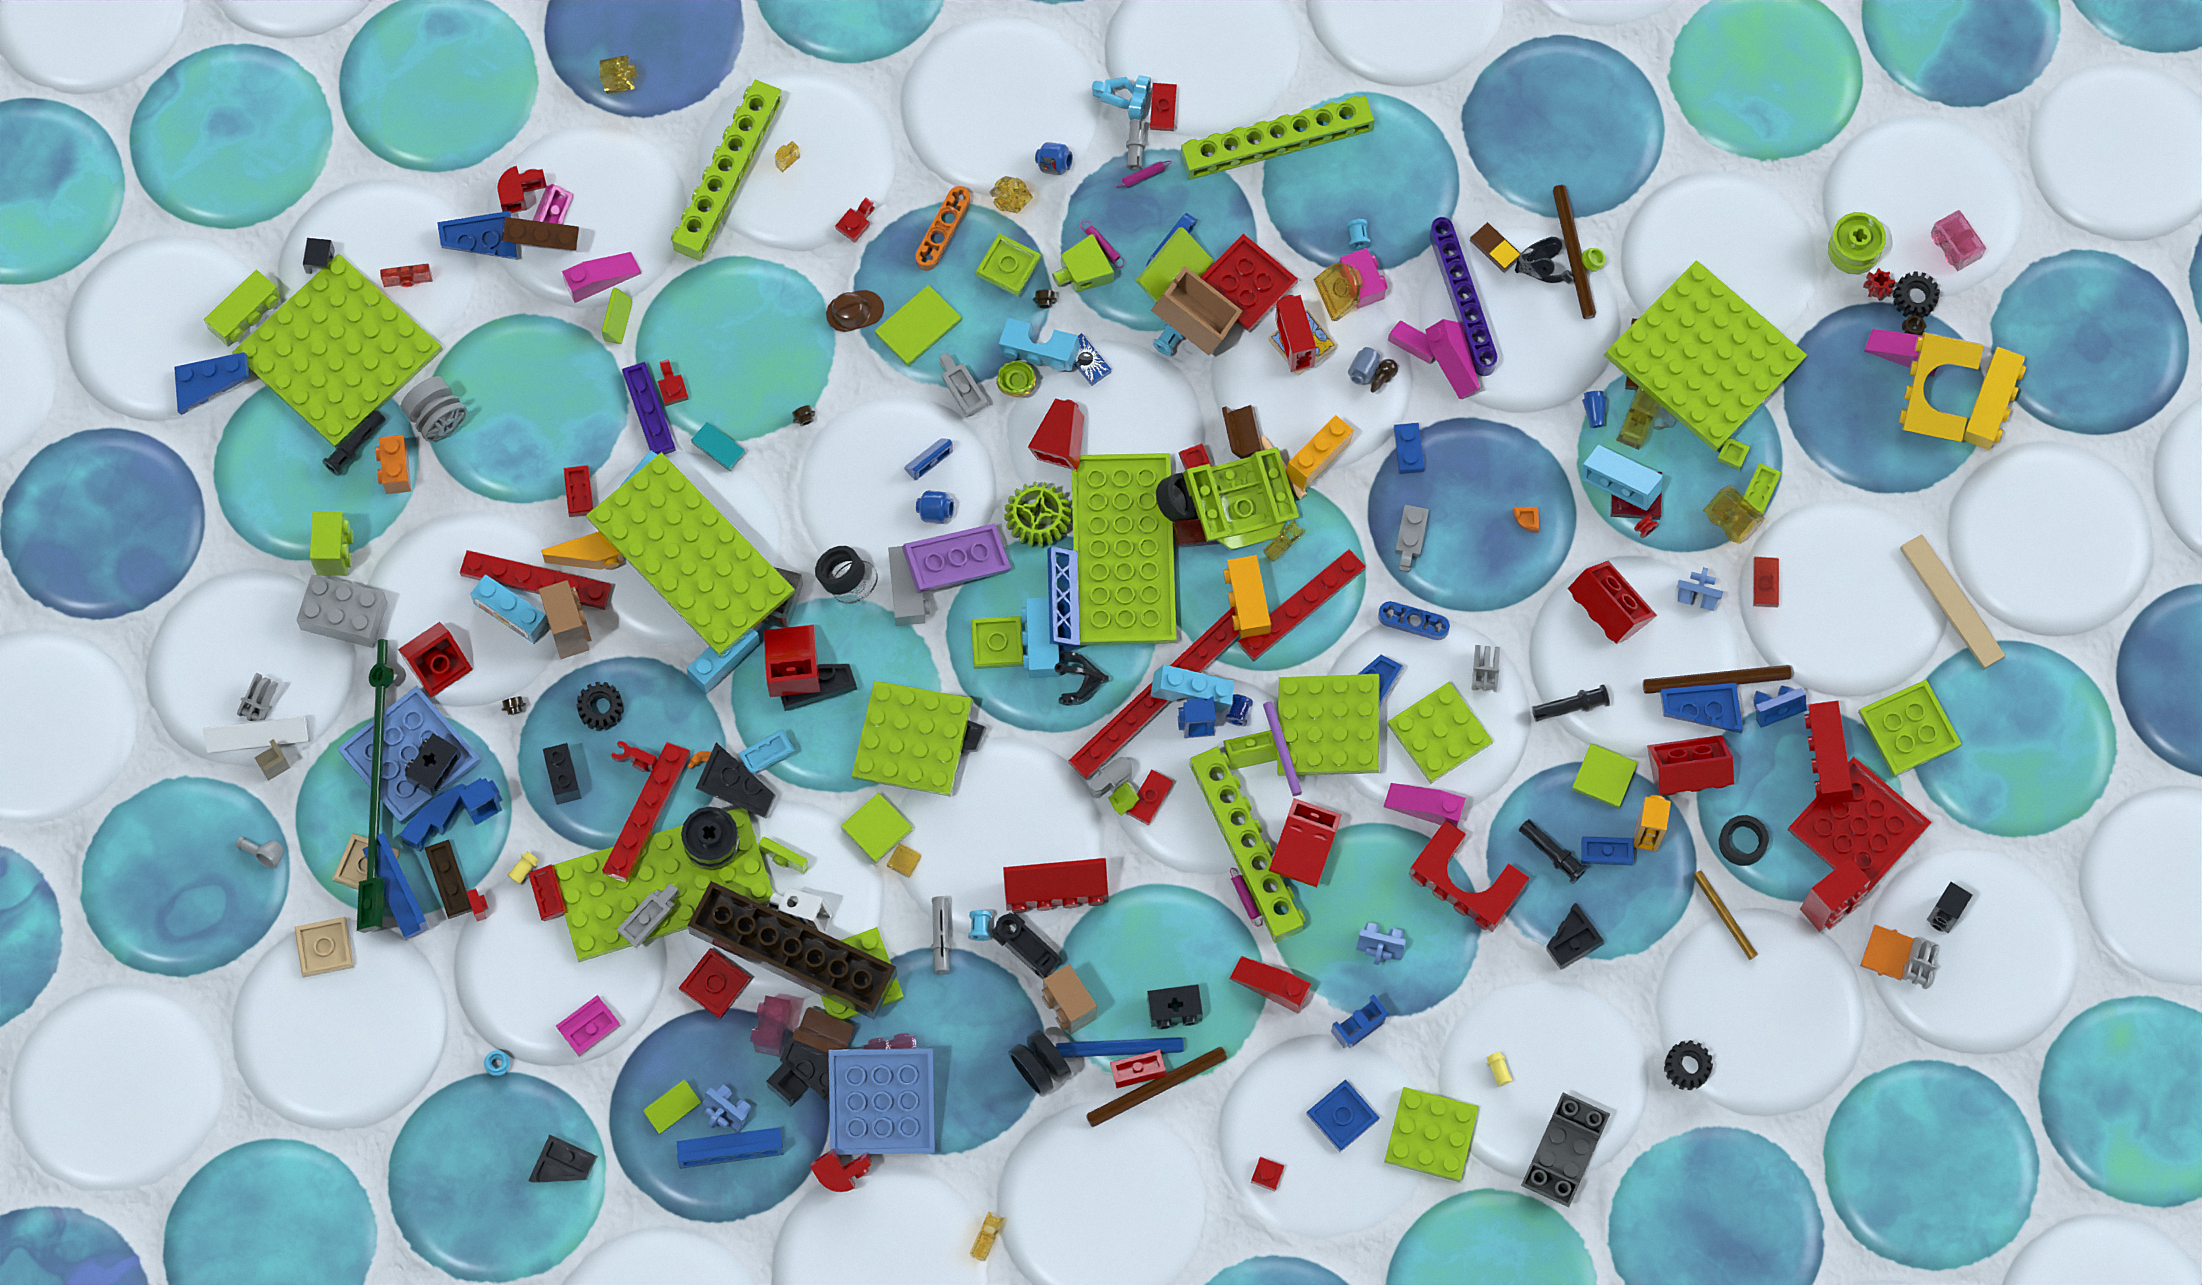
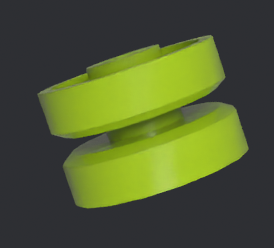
[1828,212,1886,275]

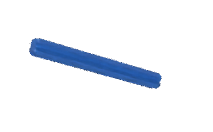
[1056,1037,1184,1058]

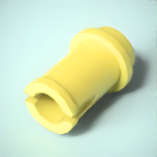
[507,851,539,885]
[1486,1052,1513,1087]

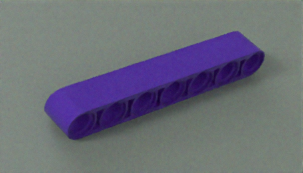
[1429,217,1498,376]

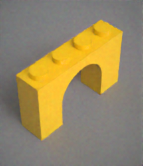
[1898,332,1984,442]

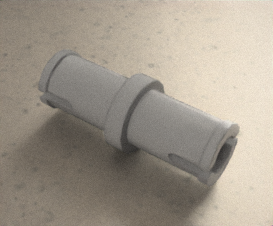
[1126,119,1146,170]

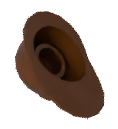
[826,290,884,332]

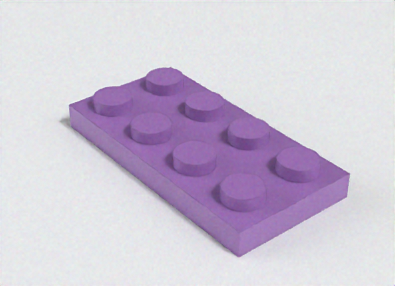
[902,523,1011,593]

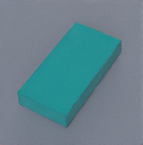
[691,422,745,471]

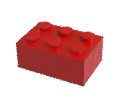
[1800,857,1871,932]

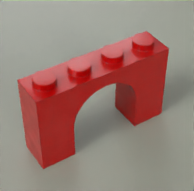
[1409,820,1529,932]

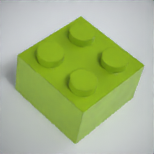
[310,511,353,576]

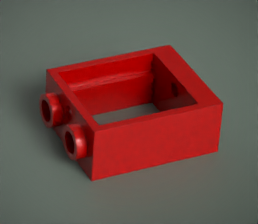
[1275,295,1316,372]

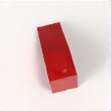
[1229,956,1311,1014]

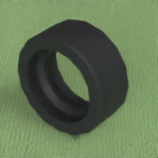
[1156,472,1197,523]
[815,546,865,595]
[1718,815,1769,866]

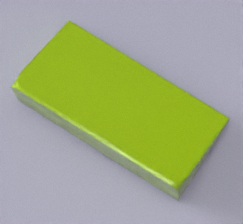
[601,287,633,344]
[1223,730,1278,770]
[643,1080,701,1134]

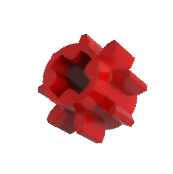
[1863,268,1895,300]

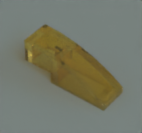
[1616,386,1659,450]

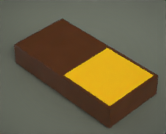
[1470,222,1521,273]

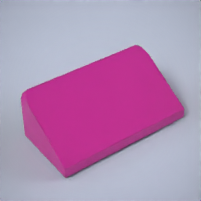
[533,184,573,224]
[1388,320,1434,364]

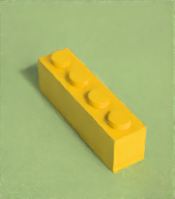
[1962,346,2026,450]

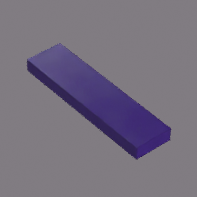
[622,362,676,455]

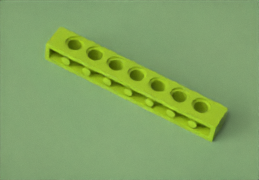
[671,79,782,262]
[1180,95,1374,180]
[1189,746,1305,944]

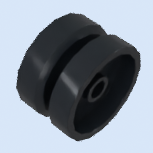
[681,806,740,871]
[1008,1030,1072,1097]

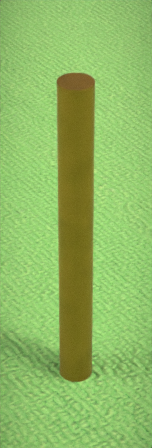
[1693,870,1758,960]

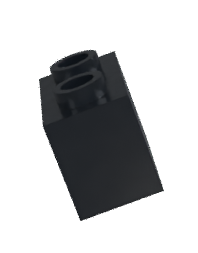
[405,733,461,797]
[542,743,582,805]
[1927,881,1973,933]
[1147,984,1203,1029]

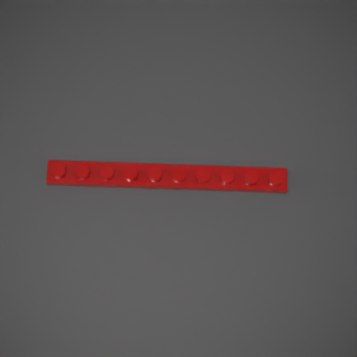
[1068,607,1240,780]

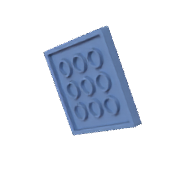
[337,686,481,825]
[829,1048,935,1155]

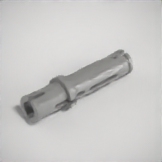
[931,896,951,975]

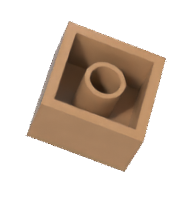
[1041,964,1097,1035]

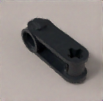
[992,912,1063,980]

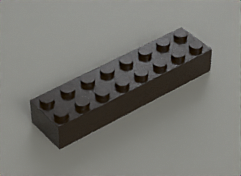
[687,881,897,1020]

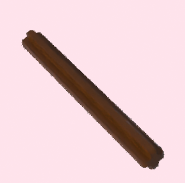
[1553,185,1596,319]
[1642,665,1792,694]
[1086,1047,1227,1127]

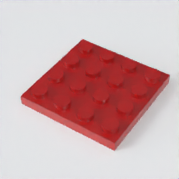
[1787,756,1932,896]

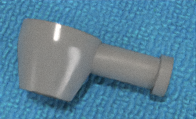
[236,836,284,869]

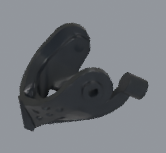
[1515,237,1574,284]
[1054,651,1109,706]

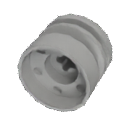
[400,376,468,442]

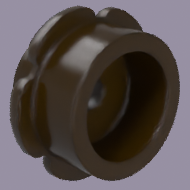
[1033,289,1057,309]
[1902,315,1926,335]
[792,405,815,426]
[501,696,526,715]

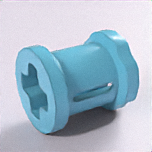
[1346,219,1371,250]
[1153,323,1184,356]
[968,910,992,941]

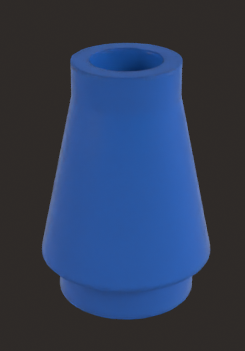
[1582,391,1606,428]

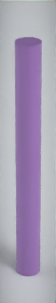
[1263,701,1302,796]

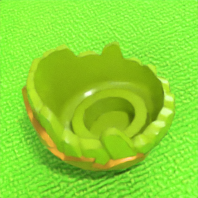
[996,360,1036,397]

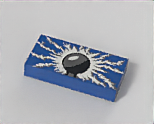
[1074,333,1111,386]

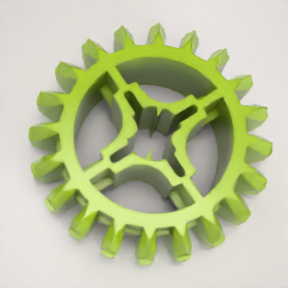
[1004,481,1071,548]

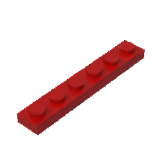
[1237,549,1366,662]
[460,550,612,610]
[602,742,691,883]

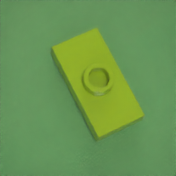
[1739,463,1782,517]
[758,836,808,874]

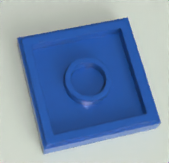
[1306,1079,1380,1153]

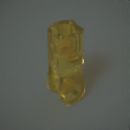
[1263,520,1306,562]
[969,1212,1004,1262]

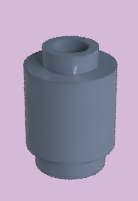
[1348,347,1380,385]

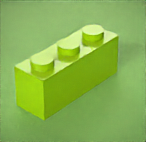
[204,269,281,347]

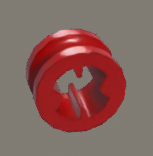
[1634,514,1659,538]

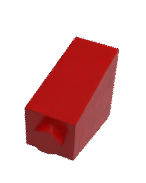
[1028,398,1084,471]

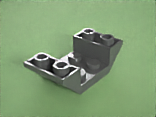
[1521,1092,1610,1208]

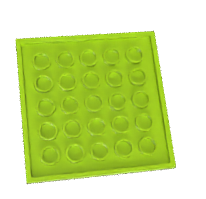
[232,254,443,449]
[1603,260,1807,452]

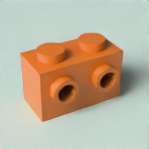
[375,435,411,494]

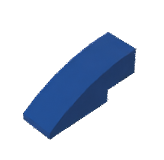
[400,783,466,852]

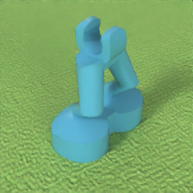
[1092,75,1151,122]

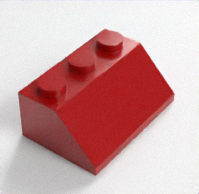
[1567,560,1657,644]
[1647,735,1734,795]

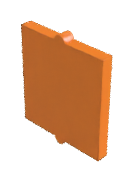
[1860,925,1914,980]

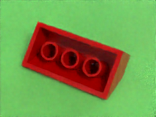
[1003,858,1108,913]

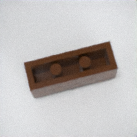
[501,217,579,251]

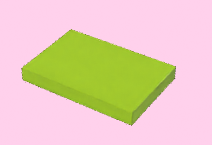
[1135,227,1214,303]
[874,285,962,367]

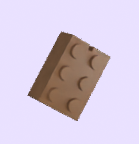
[1151,266,1242,355]
[538,580,592,659]

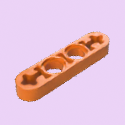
[915,186,970,271]

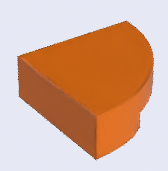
[1512,507,1539,533]

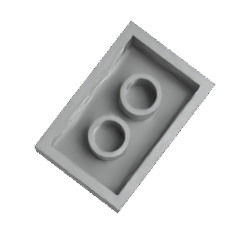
[296,574,388,648]

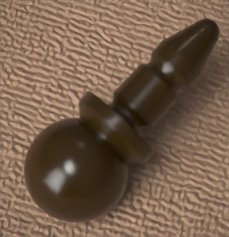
[1370,359,1398,393]

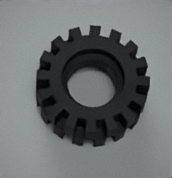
[1893,271,1940,319]
[577,682,624,731]
[1664,1040,1713,1090]

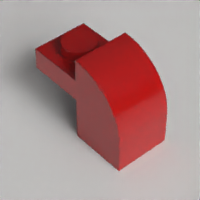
[497,165,547,214]
[810,1149,872,1192]

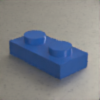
[1393,423,1424,474]
[1581,836,1633,866]

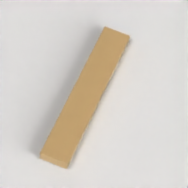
[1900,534,2006,670]

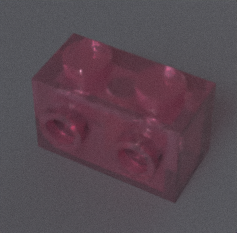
[1931,210,1986,271]
[750,995,792,1057]

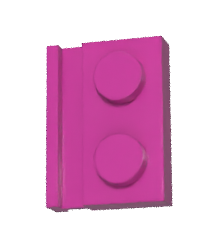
[556,995,621,1057]

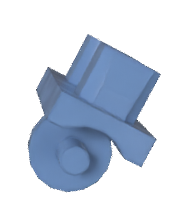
[1677,567,1723,611]
[1356,922,1406,965]
[702,1084,751,1133]

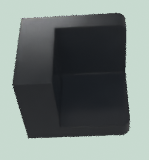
[303,238,335,274]
[766,1062,807,1107]

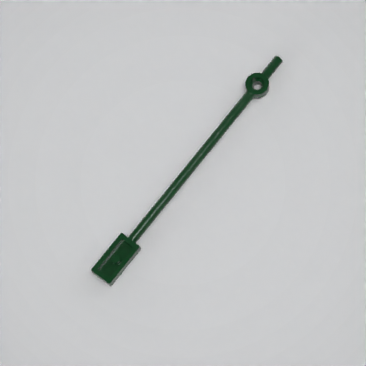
[356,639,394,933]

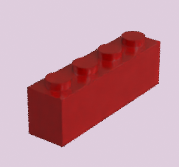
[1804,700,1853,805]

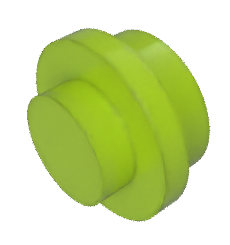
[1582,248,1606,272]

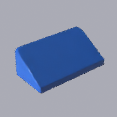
[904,438,953,480]

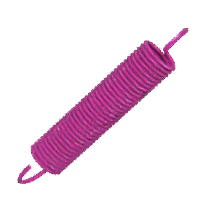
[1116,161,1172,188]
[1080,221,1125,268]
[1230,868,1262,927]

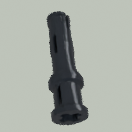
[322,410,386,476]
[1532,684,1610,722]
[1518,819,1588,884]

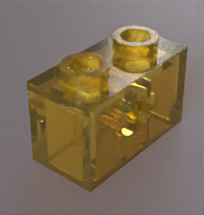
[1703,485,1765,545]

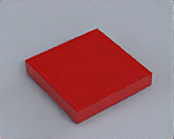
[679,948,751,1019]

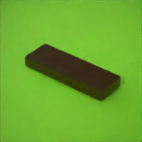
[425,839,473,919]

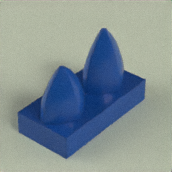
[1753,685,1807,728]

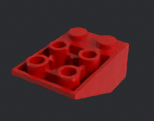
[764,624,820,697]
[1269,798,1342,888]

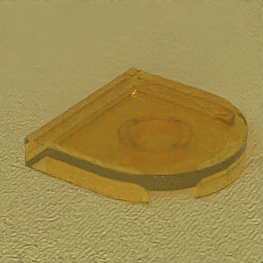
[1313,263,1363,321]

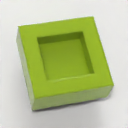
[1717,438,1750,471]
[1108,781,1139,816]

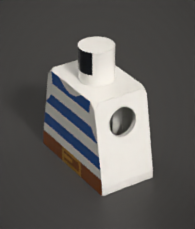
[769,888,833,933]

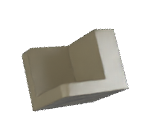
[254,739,290,781]

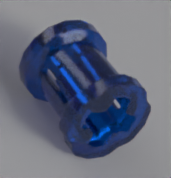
[1225,694,1253,727]

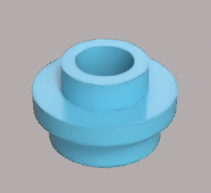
[484,1050,510,1076]

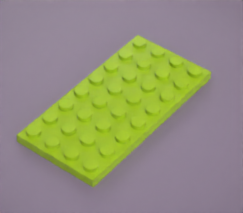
[586,452,795,657]
[1071,453,1176,645]
[554,808,773,962]

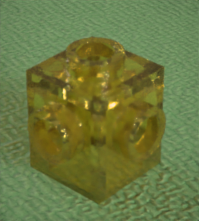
[600,55,638,94]
[989,176,1033,214]

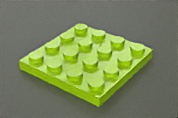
[1277,674,1380,776]
[851,680,973,797]

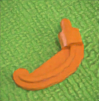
[687,751,711,769]

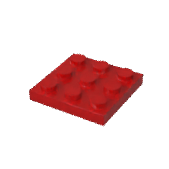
[1200,233,1298,332]

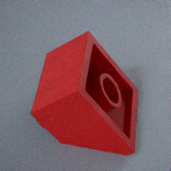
[398,622,473,697]

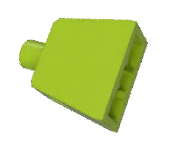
[1052,234,1114,292]

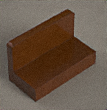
[1222,405,1264,459]
[792,1007,855,1054]

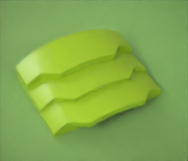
[1183,447,1299,550]

